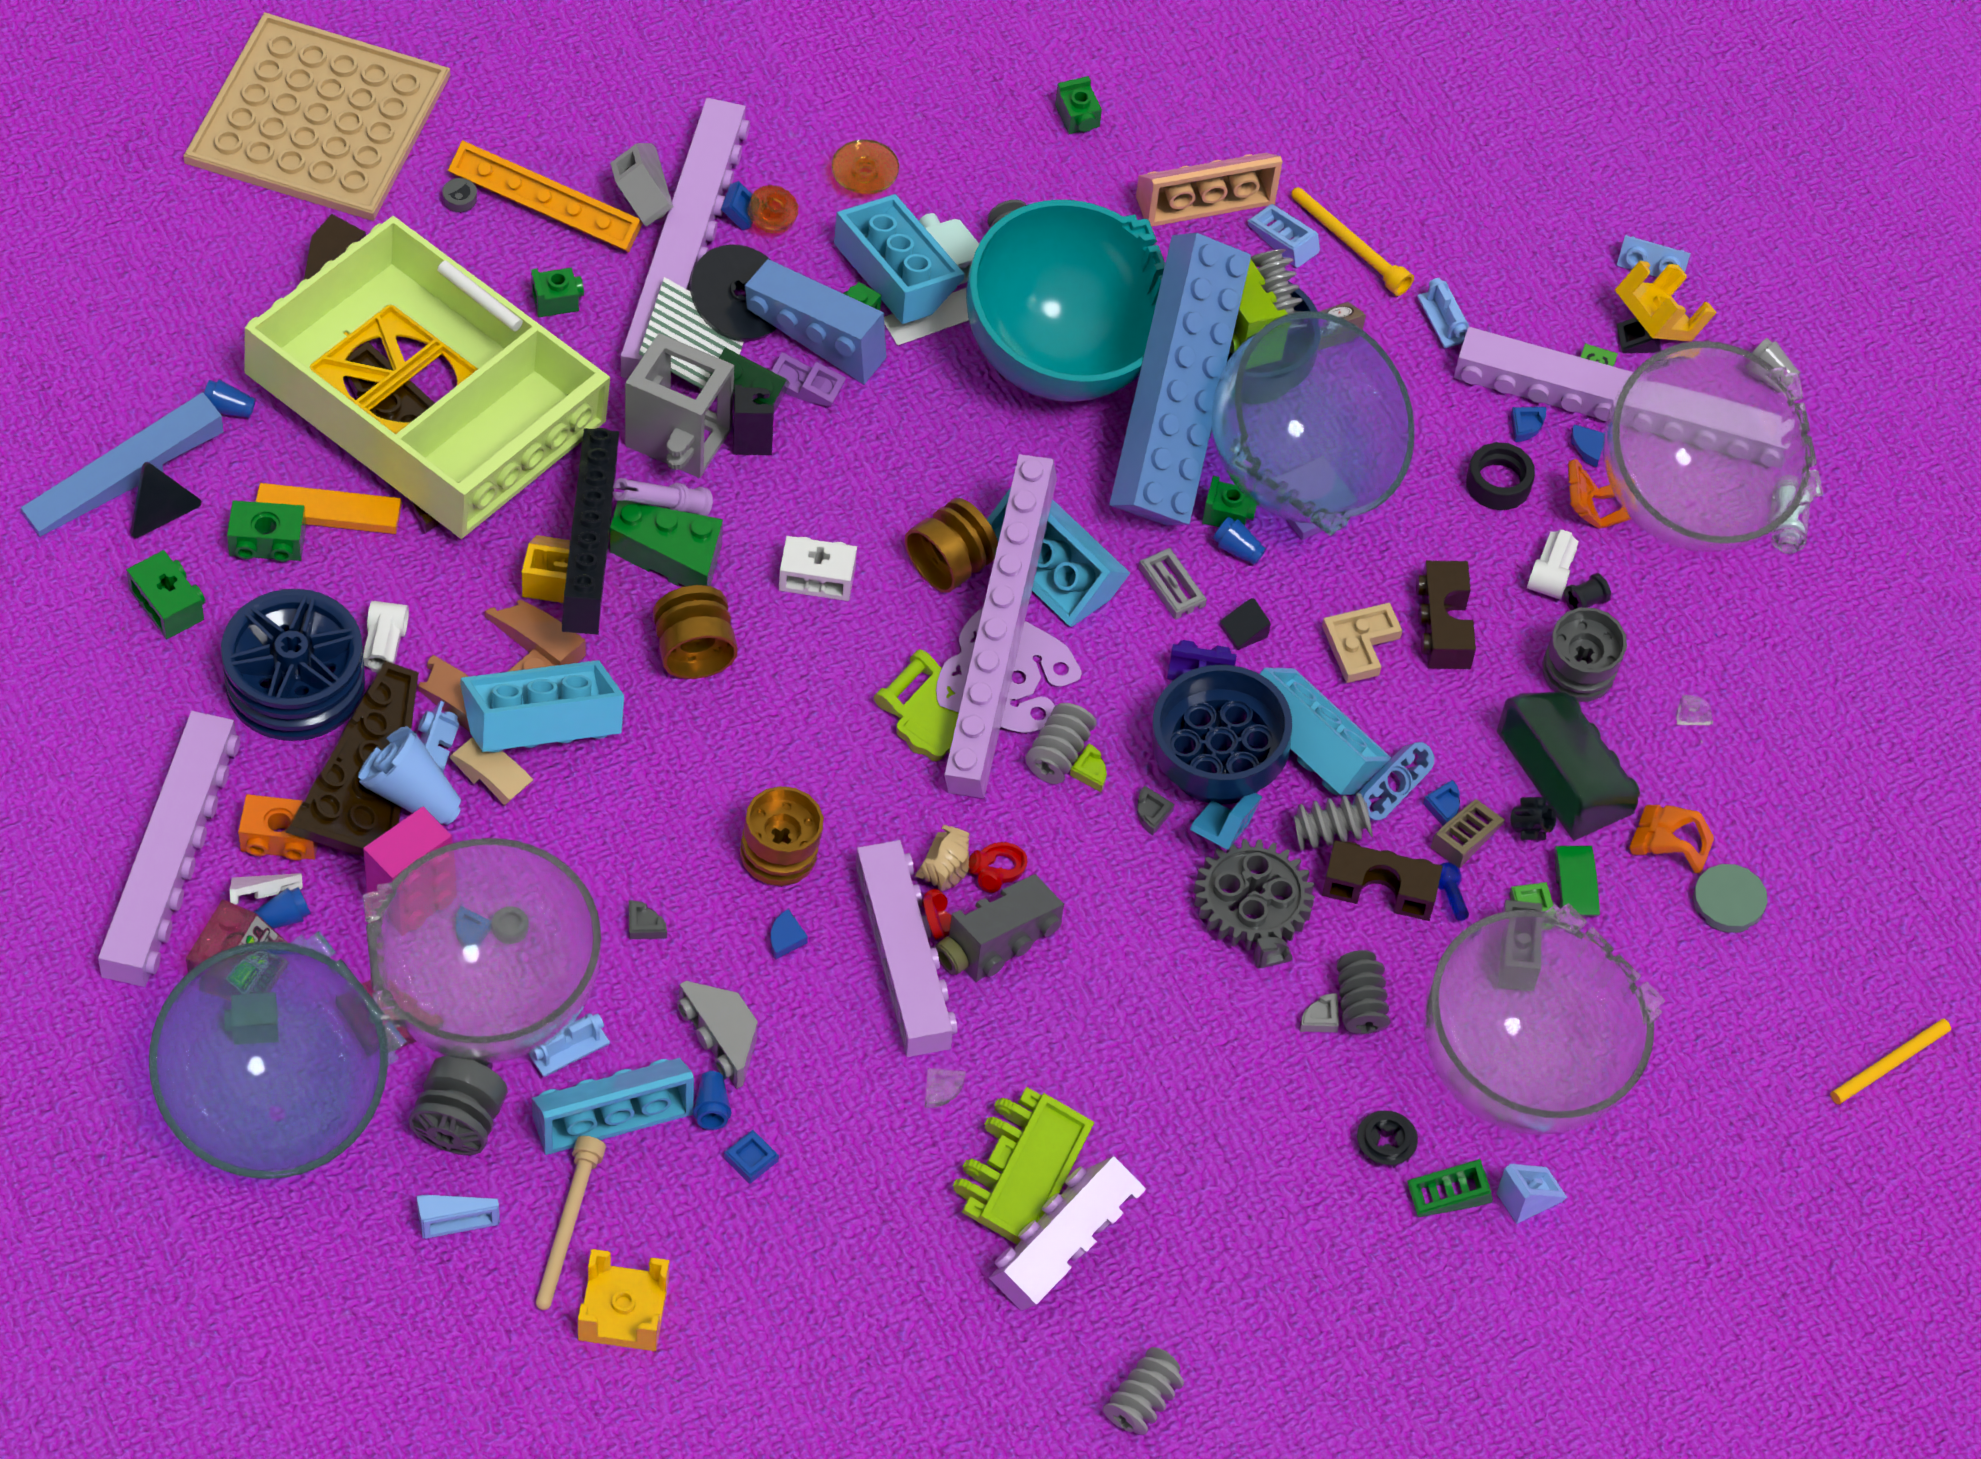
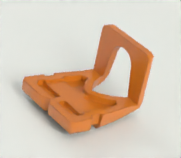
[1567,459,1635,529]
[1629,805,1714,873]

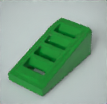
[1407,1159,1493,1218]

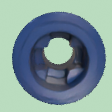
[204,379,256,419]
[1212,517,1267,565]
[252,887,311,933]
[693,1071,732,1130]

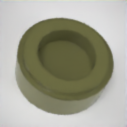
[935,937,969,975]

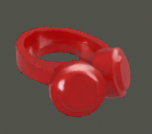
[968,842,1028,893]
[922,889,951,940]

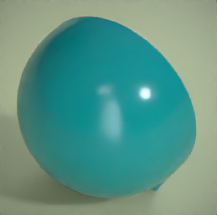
[966,200,1165,402]

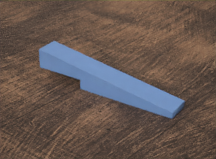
[20,392,224,537]

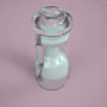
[1771,477,1811,554]

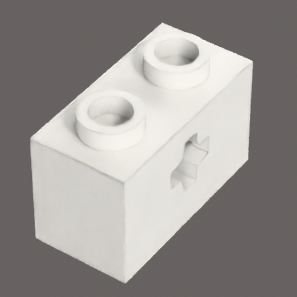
[779,536,857,601]

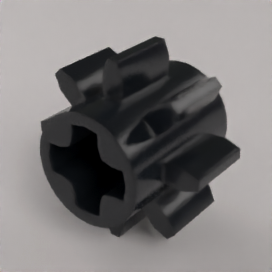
[1510,797,1556,840]

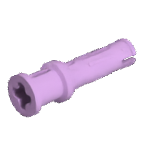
[613,478,713,516]

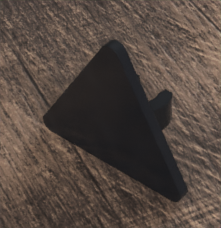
[130,462,202,538]

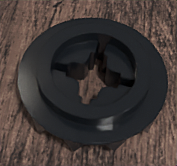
[1357,1110,1418,1168]

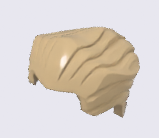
[915,824,970,891]

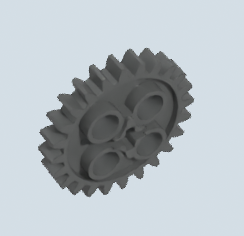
[1194,839,1315,950]

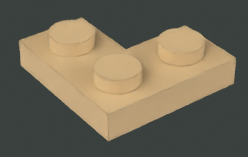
[1322,602,1402,683]

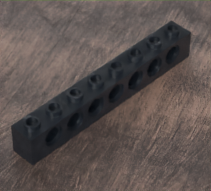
[562,428,619,635]

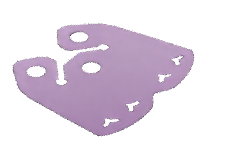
[936,608,1082,733]

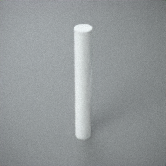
[437,260,523,332]

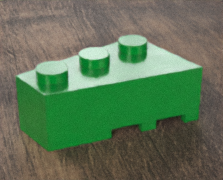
[610,500,723,586]

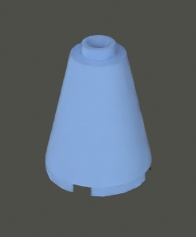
[358,726,461,825]

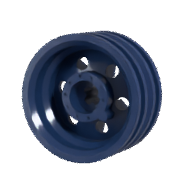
[221,589,365,741]

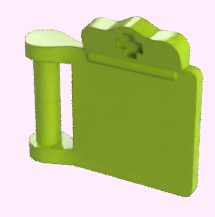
[873,649,959,761]

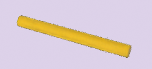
[1830,1018,1951,1105]

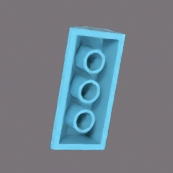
[834,194,965,324]
[987,488,1130,627]
[460,660,624,752]
[1260,668,1392,795]
[532,1058,694,1155]

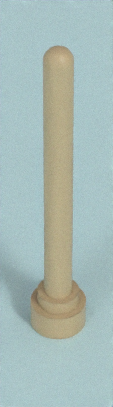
[536,1136,606,1310]

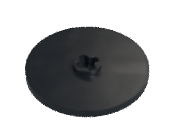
[689,244,777,341]

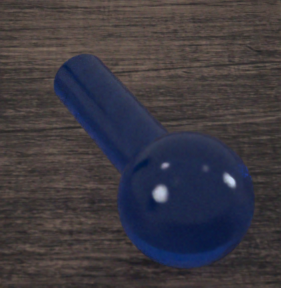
[1438,862,1469,921]

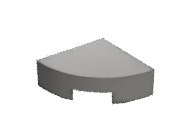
[1300,993,1339,1033]

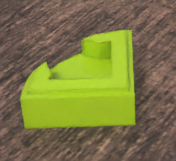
[1070,743,1107,792]

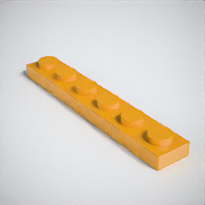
[448,140,643,253]

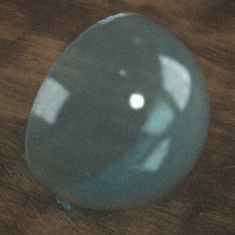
[1212,311,1415,536]
[149,931,407,1179]

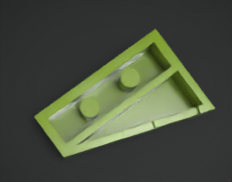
[1230,259,1288,366]

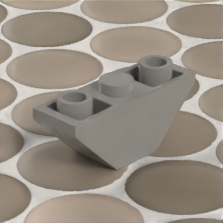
[610,143,673,227]
[677,981,758,1089]

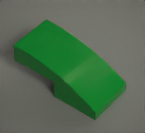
[1554,846,1600,917]

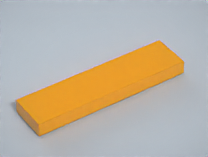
[256,483,402,534]

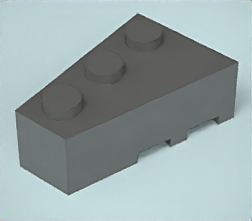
[949,874,1064,982]

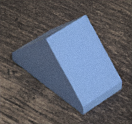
[1496,1164,1567,1224]

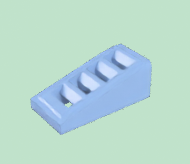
[1248,204,1320,268]
[416,1195,500,1239]

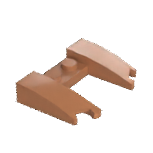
[418,599,586,732]

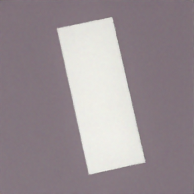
[884,288,969,345]

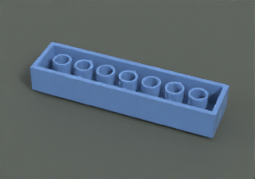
[1109,233,1251,525]

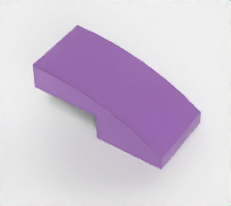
[771,352,846,407]

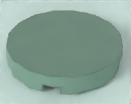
[1693,864,1768,933]

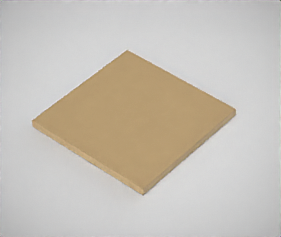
[183,12,450,221]

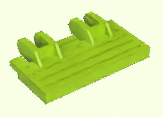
[953,1087,1095,1245]

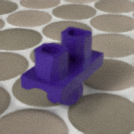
[1167,640,1237,680]

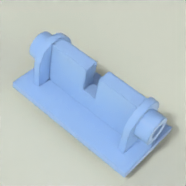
[1616,235,1691,277]
[1417,278,1470,348]
[418,701,459,772]
[525,1013,610,1078]

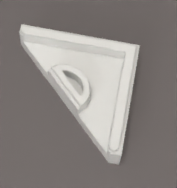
[230,873,303,904]

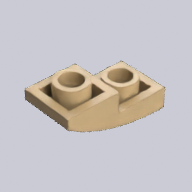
[449,737,533,806]

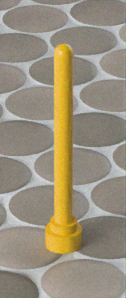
[1291,187,1414,296]

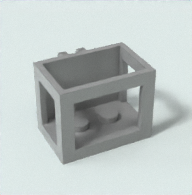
[625,333,734,478]

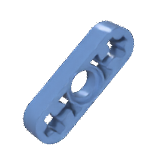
[1353,742,1434,822]

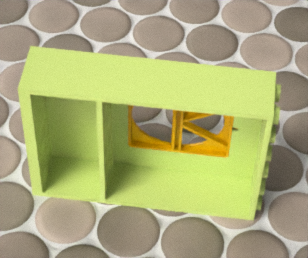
[244,216,610,539]

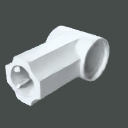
[1527,529,1579,600]
[363,601,409,672]

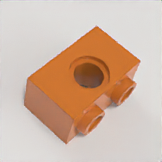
[238,794,318,860]

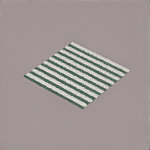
[639,277,744,398]

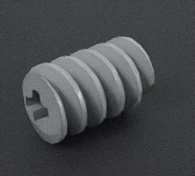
[1251,249,1305,323]
[1025,703,1097,784]
[1294,793,1373,851]
[1102,1347,1184,1435]

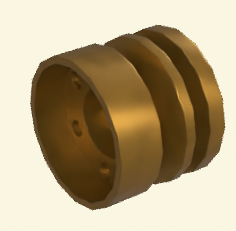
[905,498,998,593]
[653,585,738,679]
[740,786,824,886]

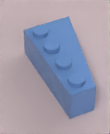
[745,259,887,385]

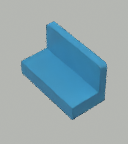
[1190,793,1262,850]

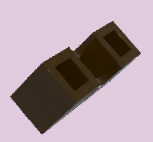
[1416,560,1476,669]
[1322,840,1443,921]

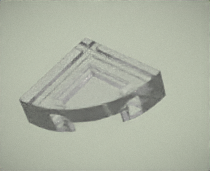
[1676,694,1713,725]
[925,1068,966,1108]

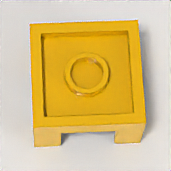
[1615,261,1717,341]
[578,1249,669,1351]

